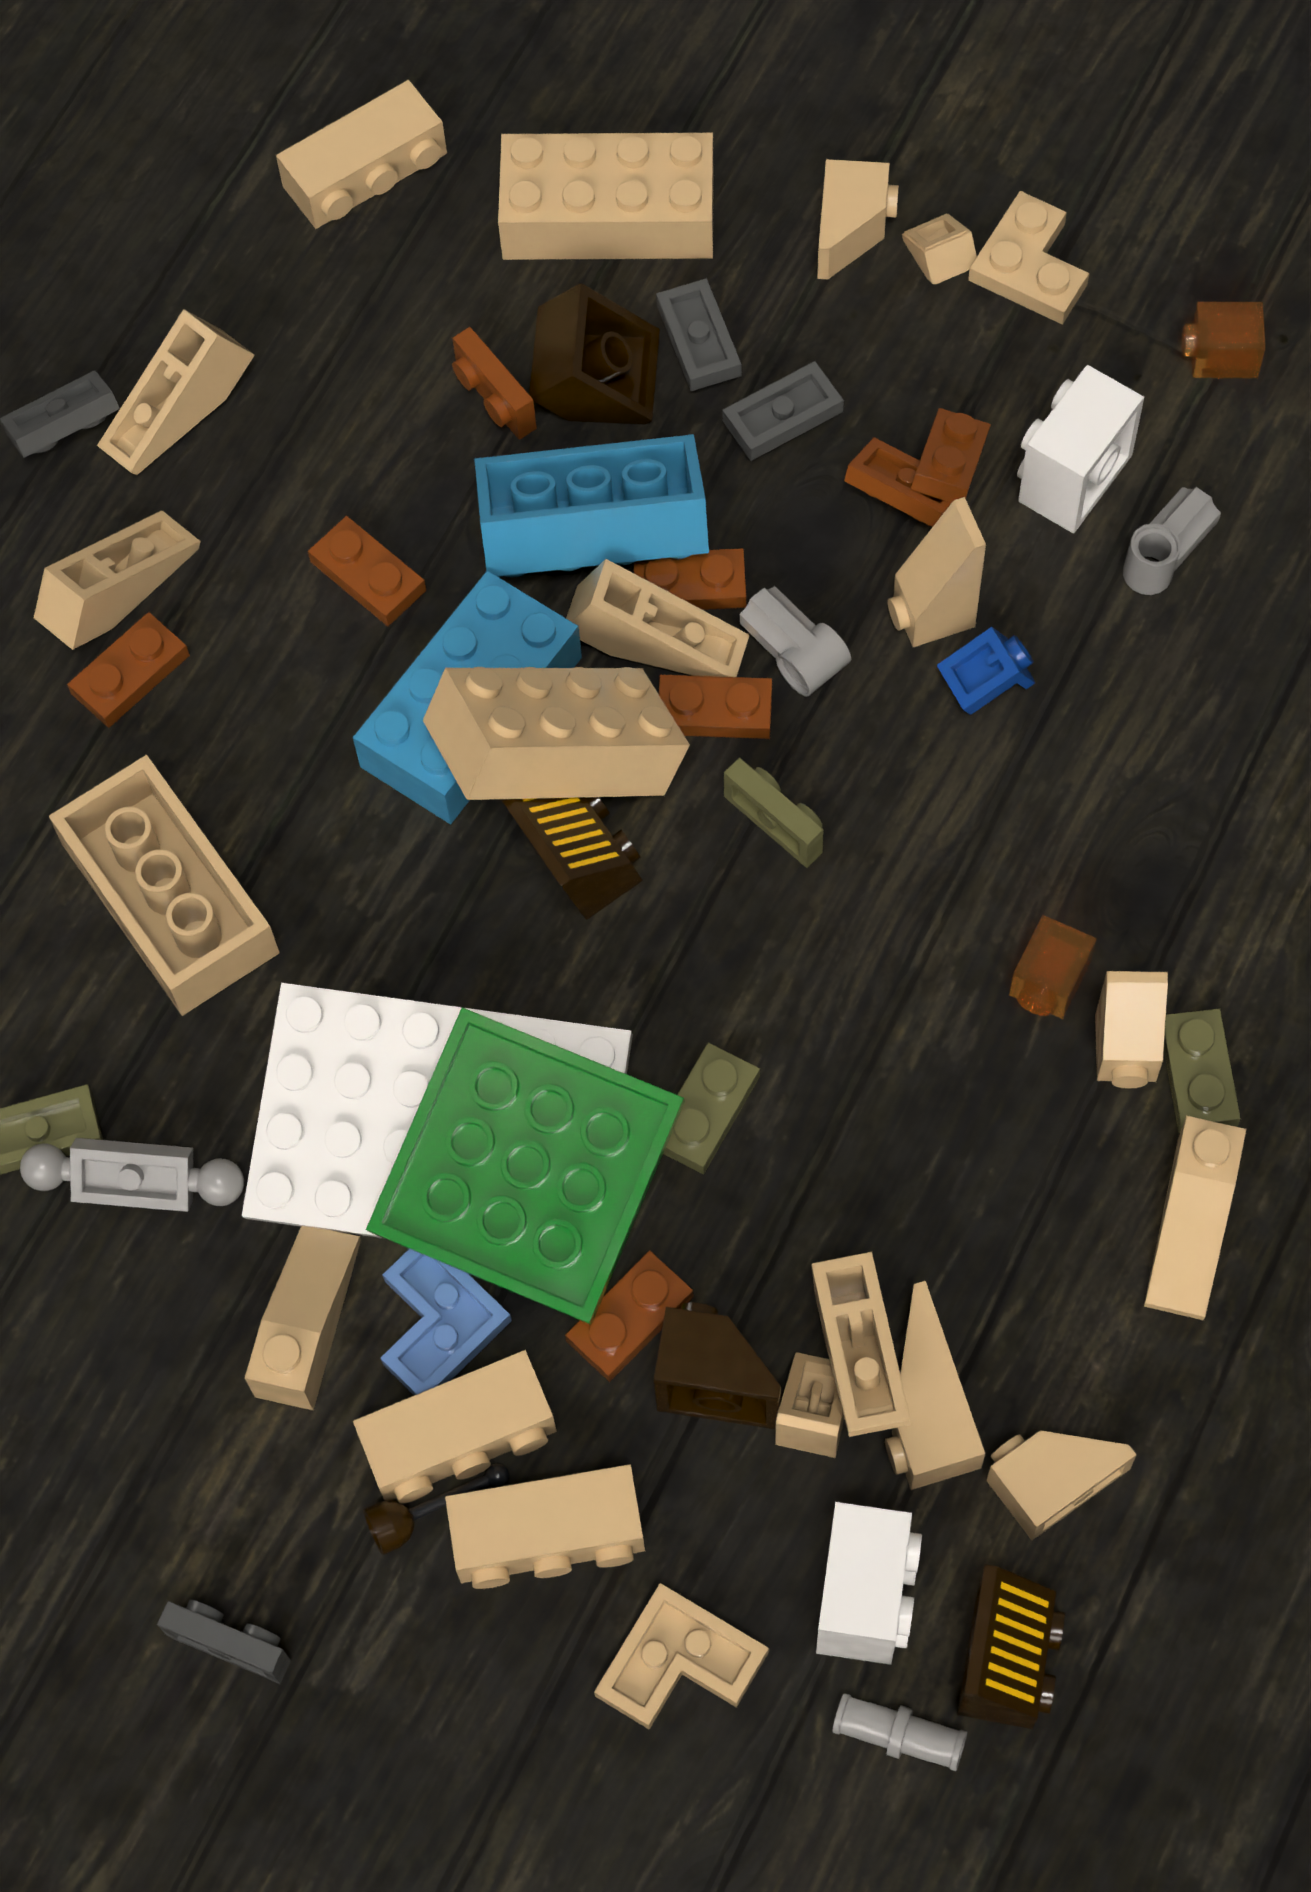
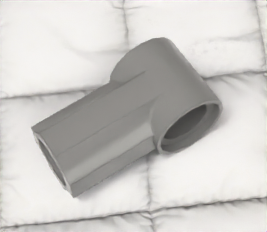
[1123,487,1221,595]
[740,586,851,696]

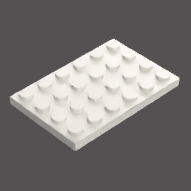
[242,983,633,1238]

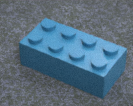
[474,434,709,577]
[353,571,582,825]

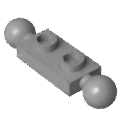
[20,1138,244,1212]

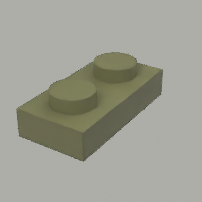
[724,758,824,868]
[1164,1009,1241,1133]
[663,1043,760,1175]
[0,1084,103,1175]

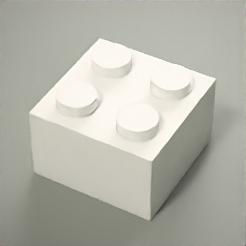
[1017,365,1144,534]
[816,1502,922,1665]

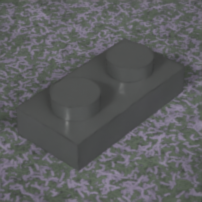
[656,278,742,391]
[723,361,844,461]
[0,370,120,458]
[157,1600,291,1684]

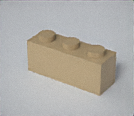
[276,80,447,229]
[353,1350,557,1503]
[445,1464,645,1589]

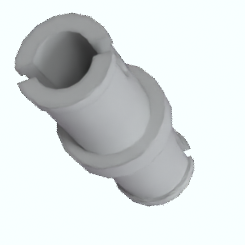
[833,1693,967,1771]

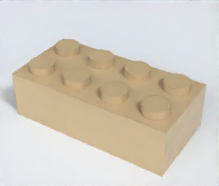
[498,133,714,260]
[423,667,690,800]
[49,755,280,1016]

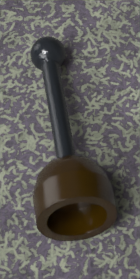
[363,1464,510,1555]

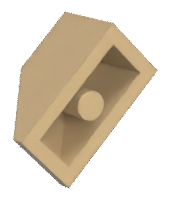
[818,159,899,280]
[1095,971,1168,1088]
[987,1430,1136,1540]

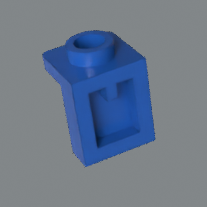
[937,627,1036,715]

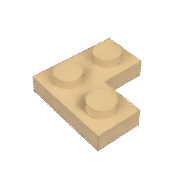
[969,191,1089,325]
[594,1583,769,1729]

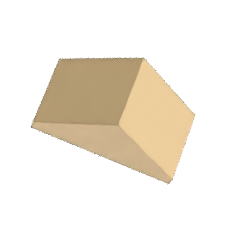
[775,1352,844,1458]

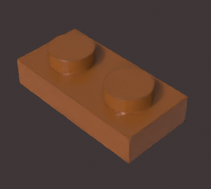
[452,327,537,440]
[910,408,991,503]
[844,437,951,527]
[308,516,426,626]
[634,548,746,610]
[67,612,190,728]
[659,675,772,739]
[565,1250,694,1382]

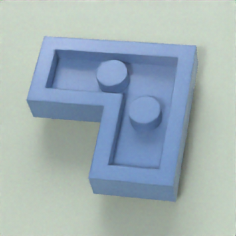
[380,1249,512,1395]

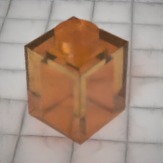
[1182,302,1265,378]
[1009,915,1097,1019]

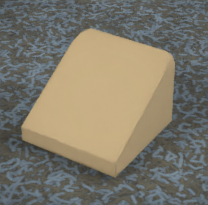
[902,213,977,284]

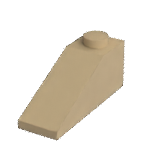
[97,309,254,475]
[888,497,986,647]
[34,511,201,650]
[566,559,749,677]
[1144,1116,1246,1320]
[245,1226,361,1410]
[811,1252,911,1437]
[885,1281,985,1490]

